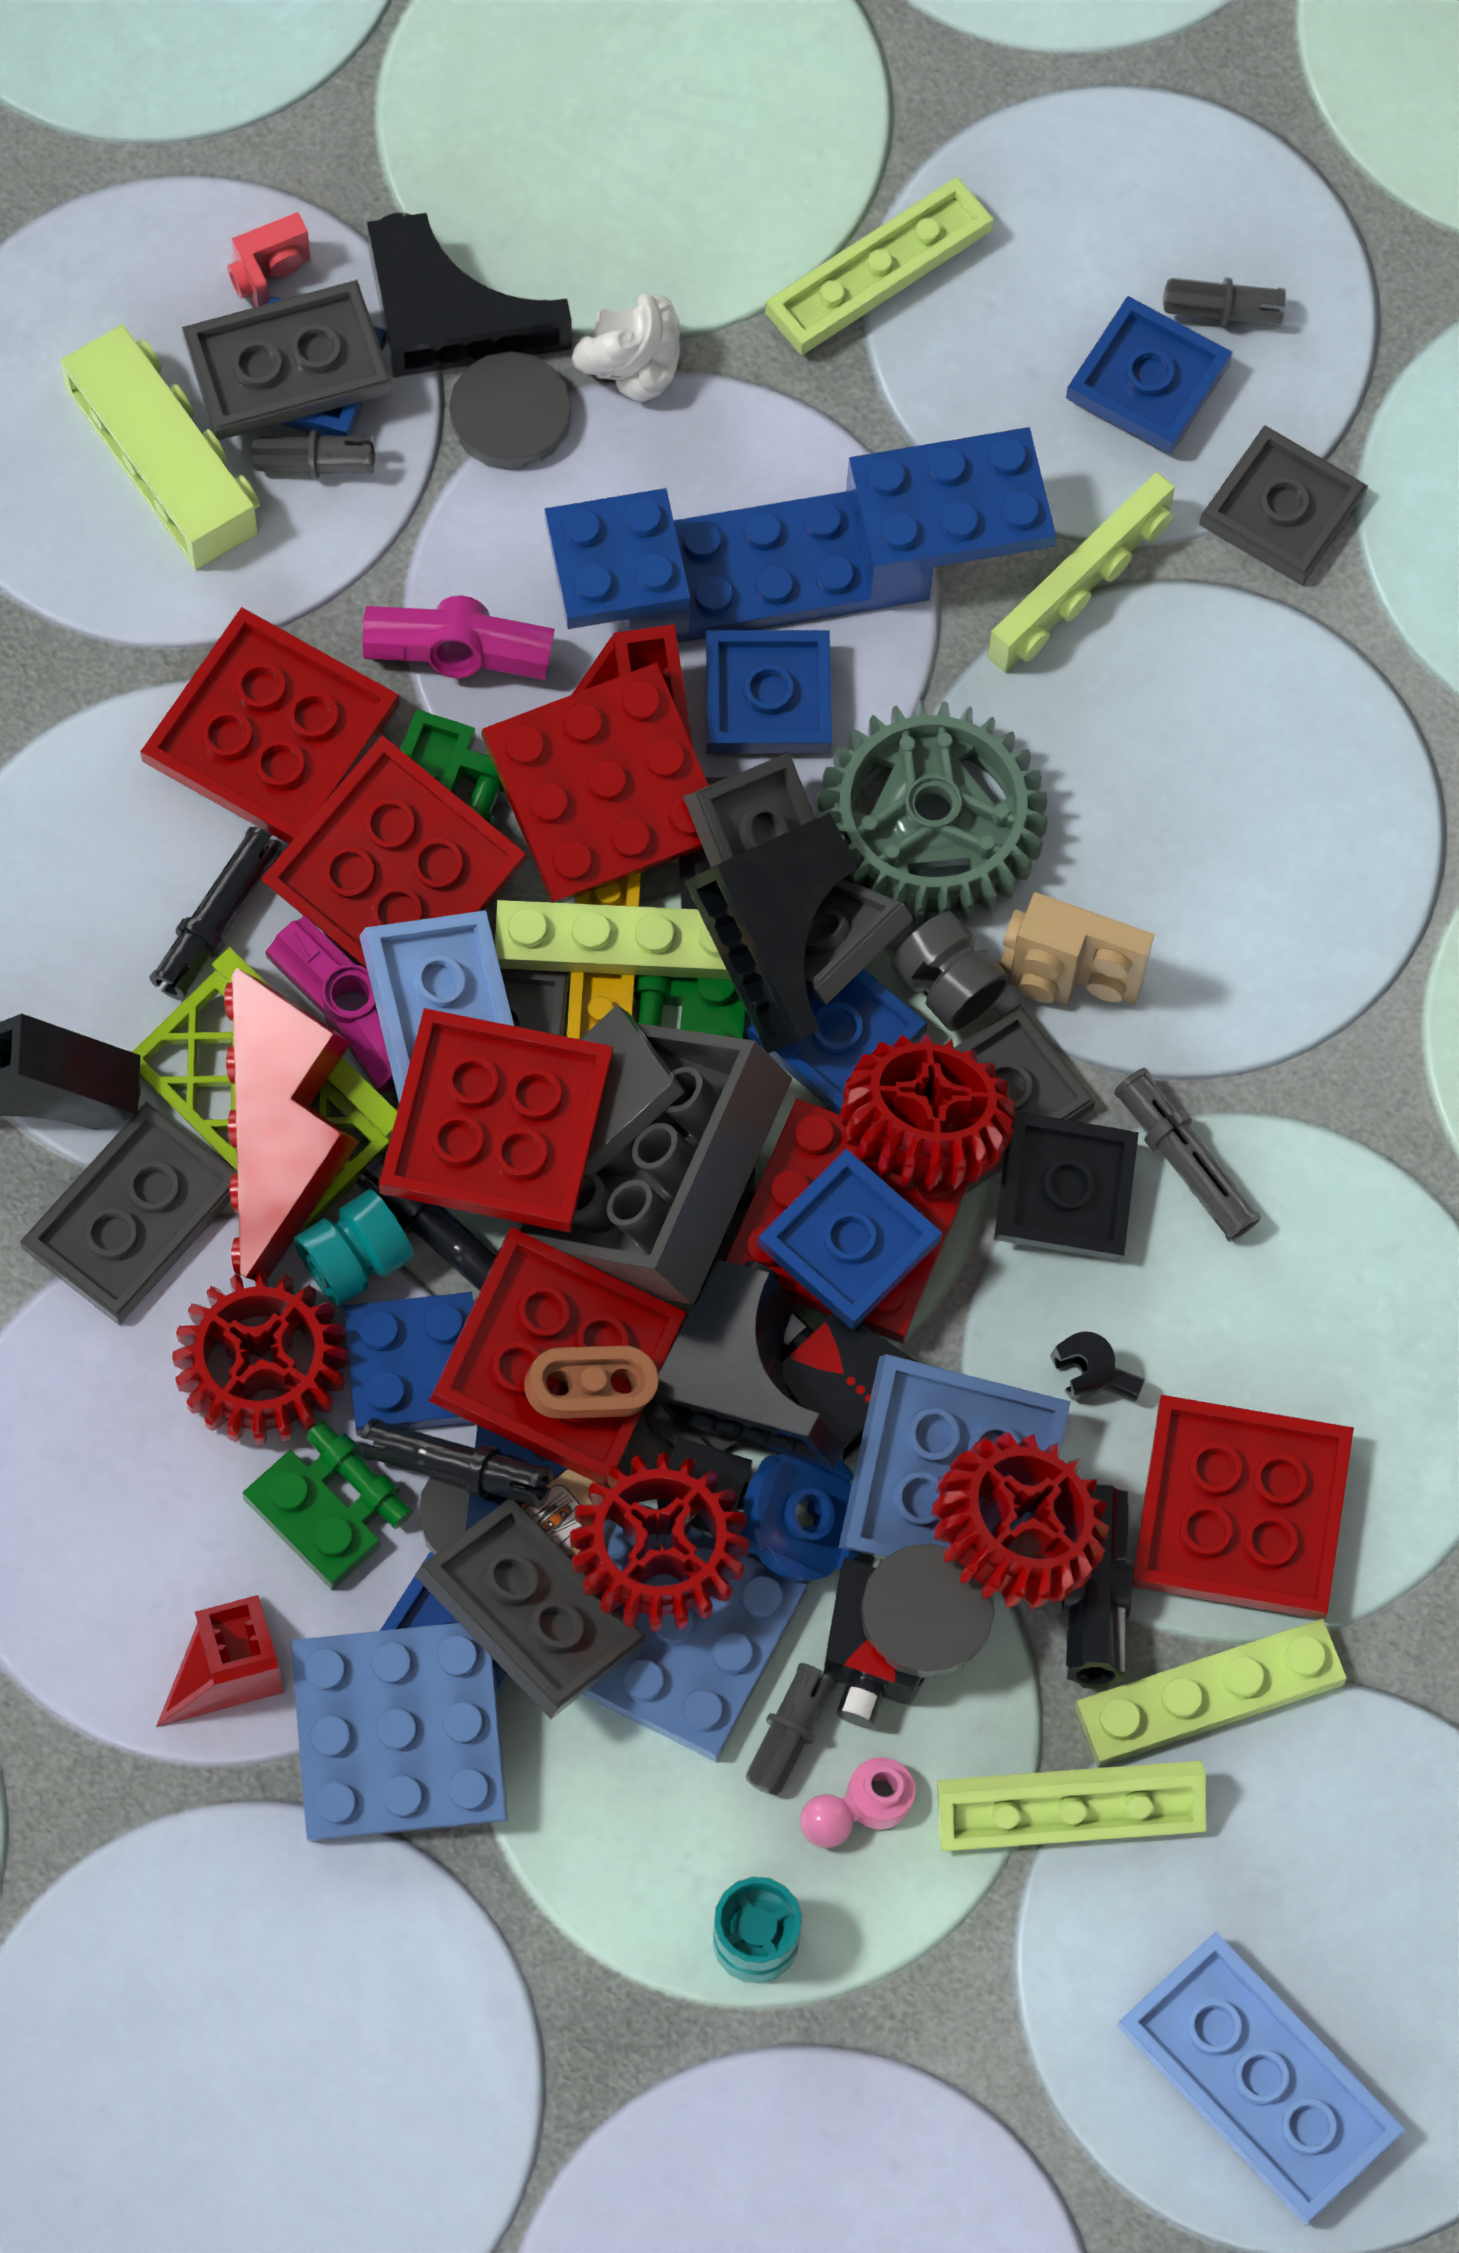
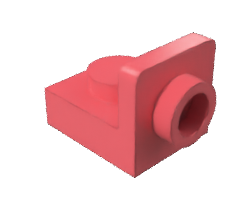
[227,212,310,307]

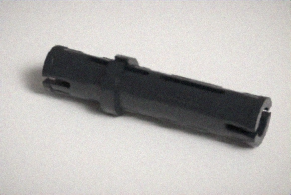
[149,827,283,1000]
[357,1153,496,1291]
[359,1418,553,1508]

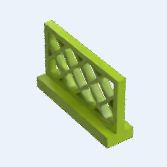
[132,947,397,1234]

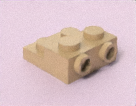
[1000,892,1155,1005]

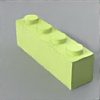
[60,324,260,570]

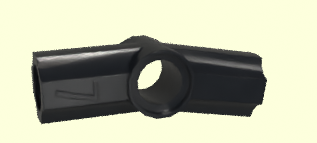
[1062,1485,1132,1689]

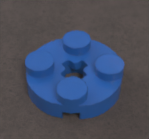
[740,1453,858,1581]

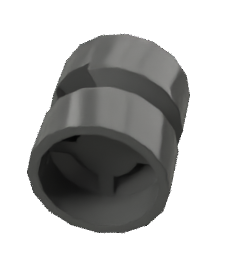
[891,911,1010,1031]

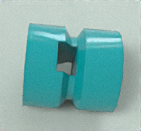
[293,1189,415,1308]
[713,1877,802,1984]

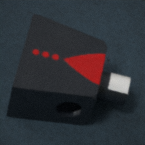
[782,1311,917,1462]
[823,1557,927,1727]

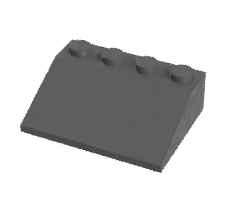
[509,1023,793,1305]

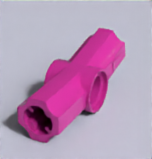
[362,595,555,680]
[265,916,396,1094]

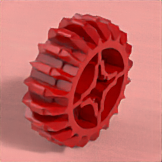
[841,1033,1015,1193]
[172,1270,349,1446]
[931,1432,1111,1610]
[570,1452,750,1633]

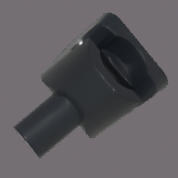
[1050,1331,1145,1402]

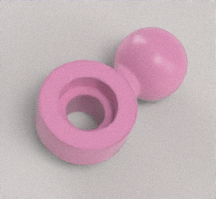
[800,1757,915,1848]

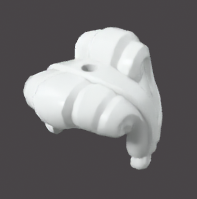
[571,293,680,402]

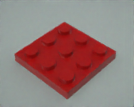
[140,607,400,845]
[481,662,709,903]
[260,735,529,969]
[379,1008,613,1233]
[726,1098,971,1344]
[429,1227,687,1486]
[1132,1395,1354,1620]

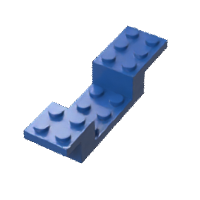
[545,427,1056,643]

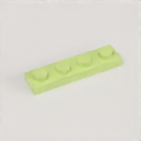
[765,177,994,356]
[987,472,1175,673]
[495,900,731,979]
[1075,1618,1347,1768]
[937,1761,1206,1851]

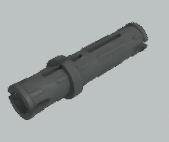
[1114,1068,1262,1242]

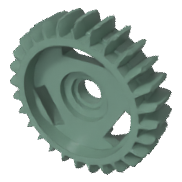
[817,700,1048,927]

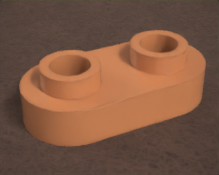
[524,1346,658,1419]

